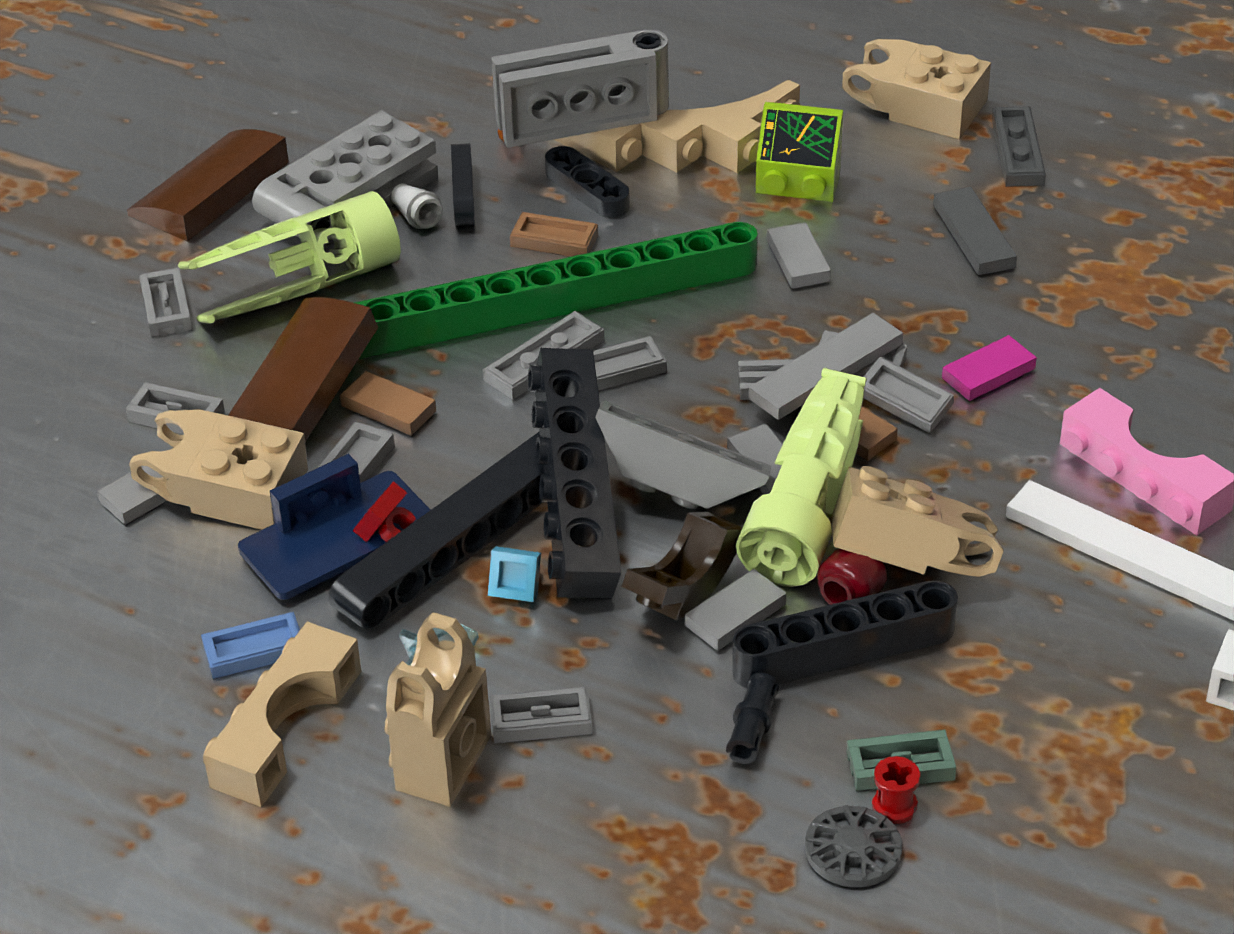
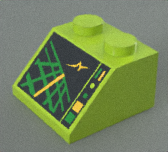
[756,102,843,202]

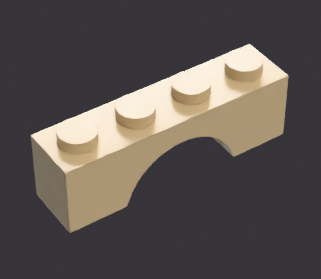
[203,621,362,807]

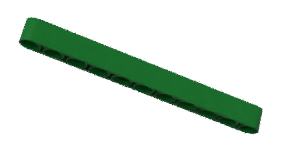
[354,222,758,360]

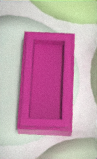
[942,335,1037,401]

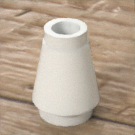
[391,183,443,229]

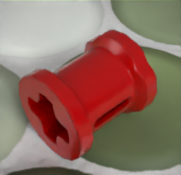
[872,756,921,825]

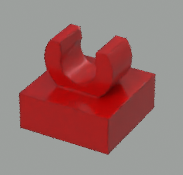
[353,481,416,542]

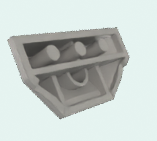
[595,400,771,509]

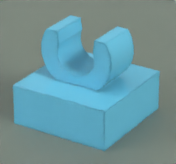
[488,546,541,602]

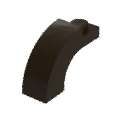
[621,512,743,620]

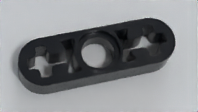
[451,143,475,226]
[545,146,630,218]

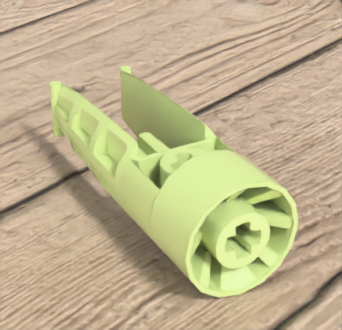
[178,191,401,323]
[736,368,867,587]

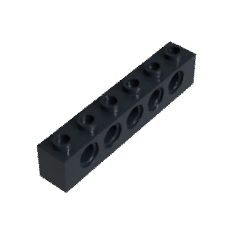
[528,348,622,598]

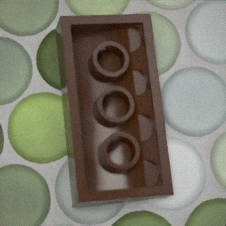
[127,129,289,242]
[228,297,378,442]

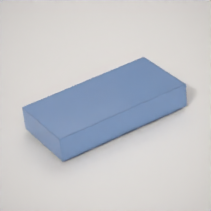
[201,612,300,679]

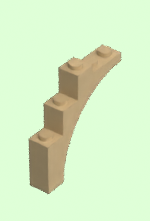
[553,80,800,173]

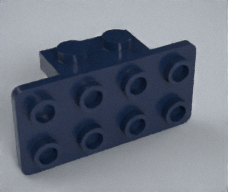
[238,453,431,600]

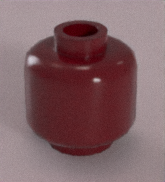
[817,548,887,605]

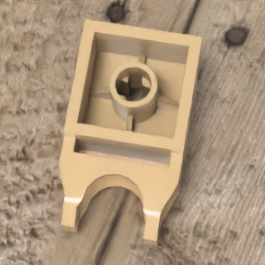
[842,39,991,139]
[129,409,308,530]
[831,466,1004,577]
[384,612,491,807]

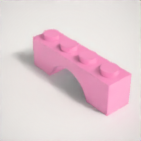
[1060,388,1234,536]

